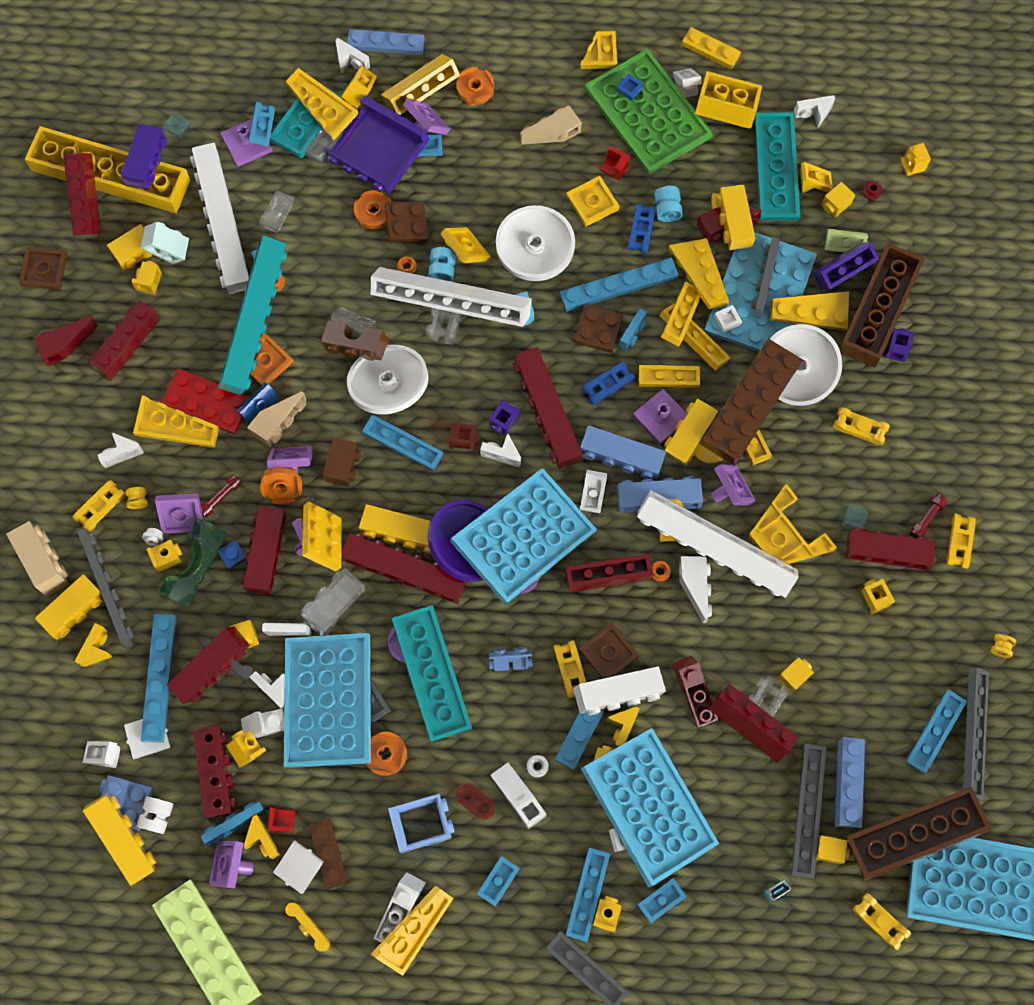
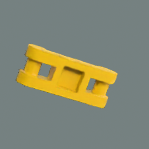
[833,407,890,445]
[73,480,126,532]
[946,513,976,569]
[553,640,586,699]
[852,893,911,951]
[285,902,330,951]

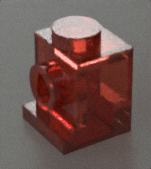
[449,422,480,450]

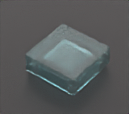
[163,112,191,139]
[842,504,869,529]

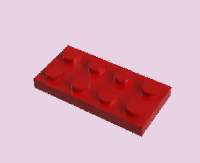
[160,368,250,435]

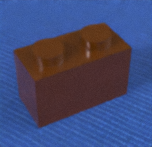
[323,438,361,487]

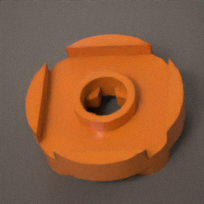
[456,67,494,106]
[354,190,392,229]
[260,467,302,505]
[366,732,407,776]

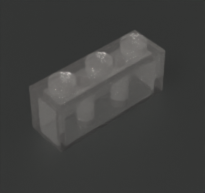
[301,568,365,636]

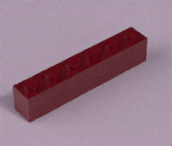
[512,347,583,469]
[341,533,467,605]

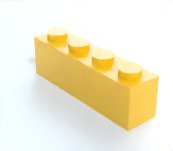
[381,54,460,115]
[359,504,432,555]
[83,792,156,886]

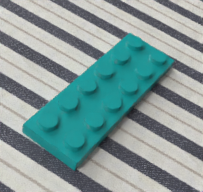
[754,113,800,220]
[392,605,472,742]

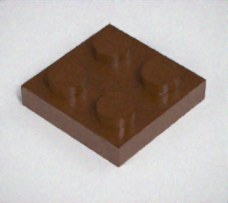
[384,202,428,242]
[19,247,68,290]
[574,304,623,353]
[579,623,639,679]

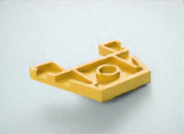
[749,484,837,565]

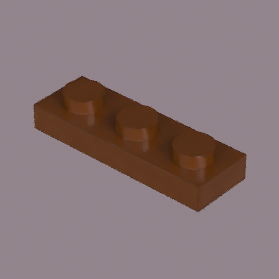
[309,818,348,890]

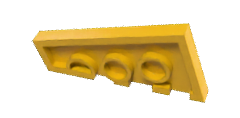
[286,68,358,141]
[668,238,729,309]
[769,291,849,331]
[133,395,219,448]
[371,886,454,976]

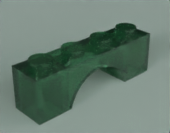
[158,519,226,608]

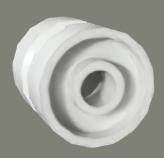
[136,796,174,834]

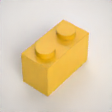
[107,224,153,271]

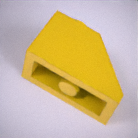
[342,65,377,108]

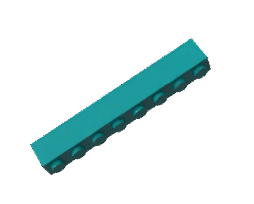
[217,235,287,395]

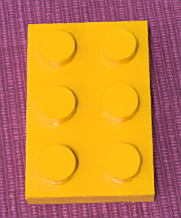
[302,501,342,572]

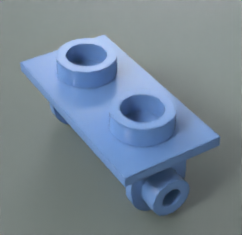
[489,647,533,672]

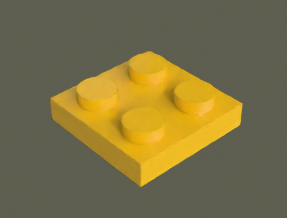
[566,176,620,227]
[441,227,490,263]

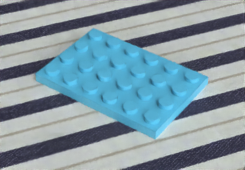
[704,232,817,352]
[450,468,597,605]
[284,633,371,768]
[581,728,719,888]
[906,838,1034,941]

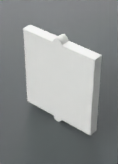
[124,719,171,759]
[273,840,324,894]

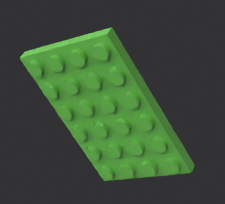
[584,49,713,175]

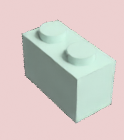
[141,222,189,264]

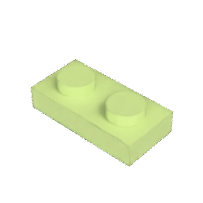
[824,229,868,252]

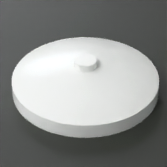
[496,206,575,281]
[770,324,842,406]
[347,345,428,414]

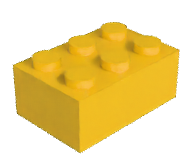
[695,71,762,129]

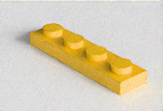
[661,282,700,347]
[659,303,731,371]

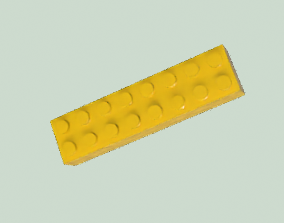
[25,126,190,214]

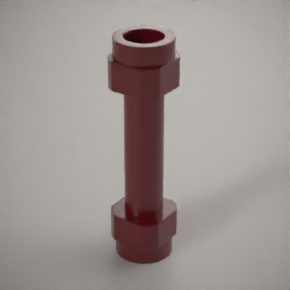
[201,475,242,518]
[910,494,947,539]

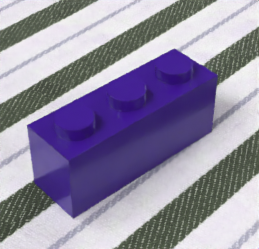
[121,124,167,190]
[812,242,880,290]

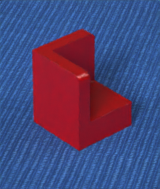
[600,146,630,180]
[268,808,296,834]

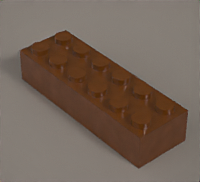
[839,243,925,368]
[700,338,803,466]
[846,787,992,881]

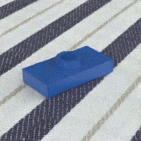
[237,382,280,425]

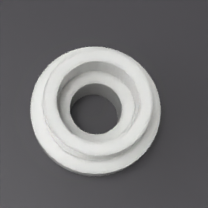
[142,528,164,546]
[527,755,548,777]

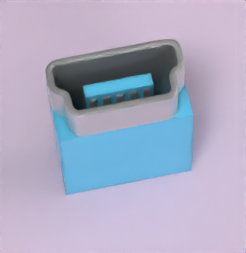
[763,880,791,902]

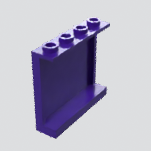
[324,95,430,194]

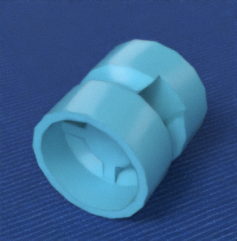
[654,186,683,222]
[428,247,456,282]

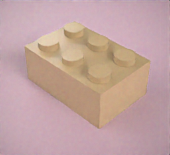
[6,521,69,597]

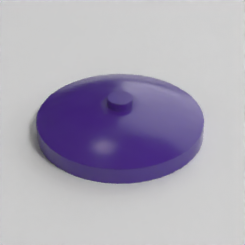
[427,500,488,582]

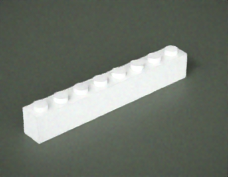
[190,143,249,294]
[370,267,531,327]
[637,490,799,598]

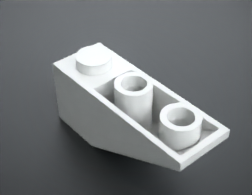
[679,556,712,623]
[490,763,546,829]
[373,872,426,943]

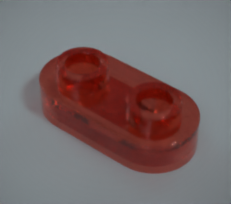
[456,784,495,820]

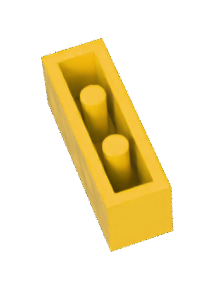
[716,185,755,250]
[664,398,719,467]
[35,574,103,640]

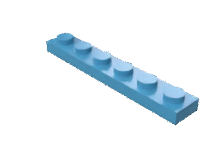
[560,258,679,312]
[141,614,177,743]

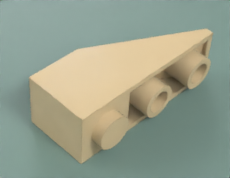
[520,105,582,145]
[247,391,306,447]

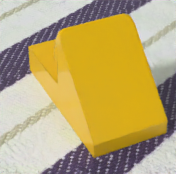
[800,162,833,193]
[74,623,112,667]
[606,707,640,748]
[244,815,280,859]

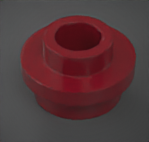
[862,181,882,200]

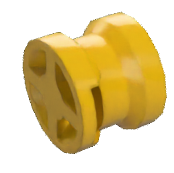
[125,487,148,509]
[990,634,1016,658]

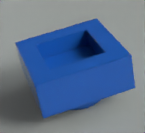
[616,74,644,101]
[218,540,246,570]

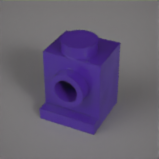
[885,328,914,362]
[489,400,520,435]

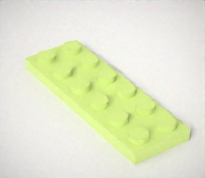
[152,880,262,1005]

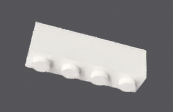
[573,666,666,716]

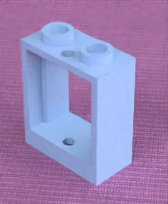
[388,794,454,853]

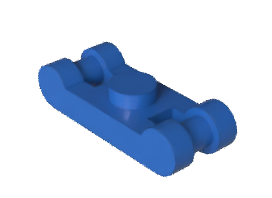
[628,203,656,253]
[581,362,636,406]

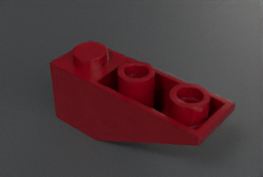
[696,208,762,243]
[34,316,98,366]
[672,656,718,728]

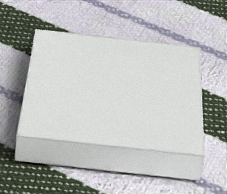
[262,623,311,637]

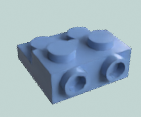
[99,775,154,831]

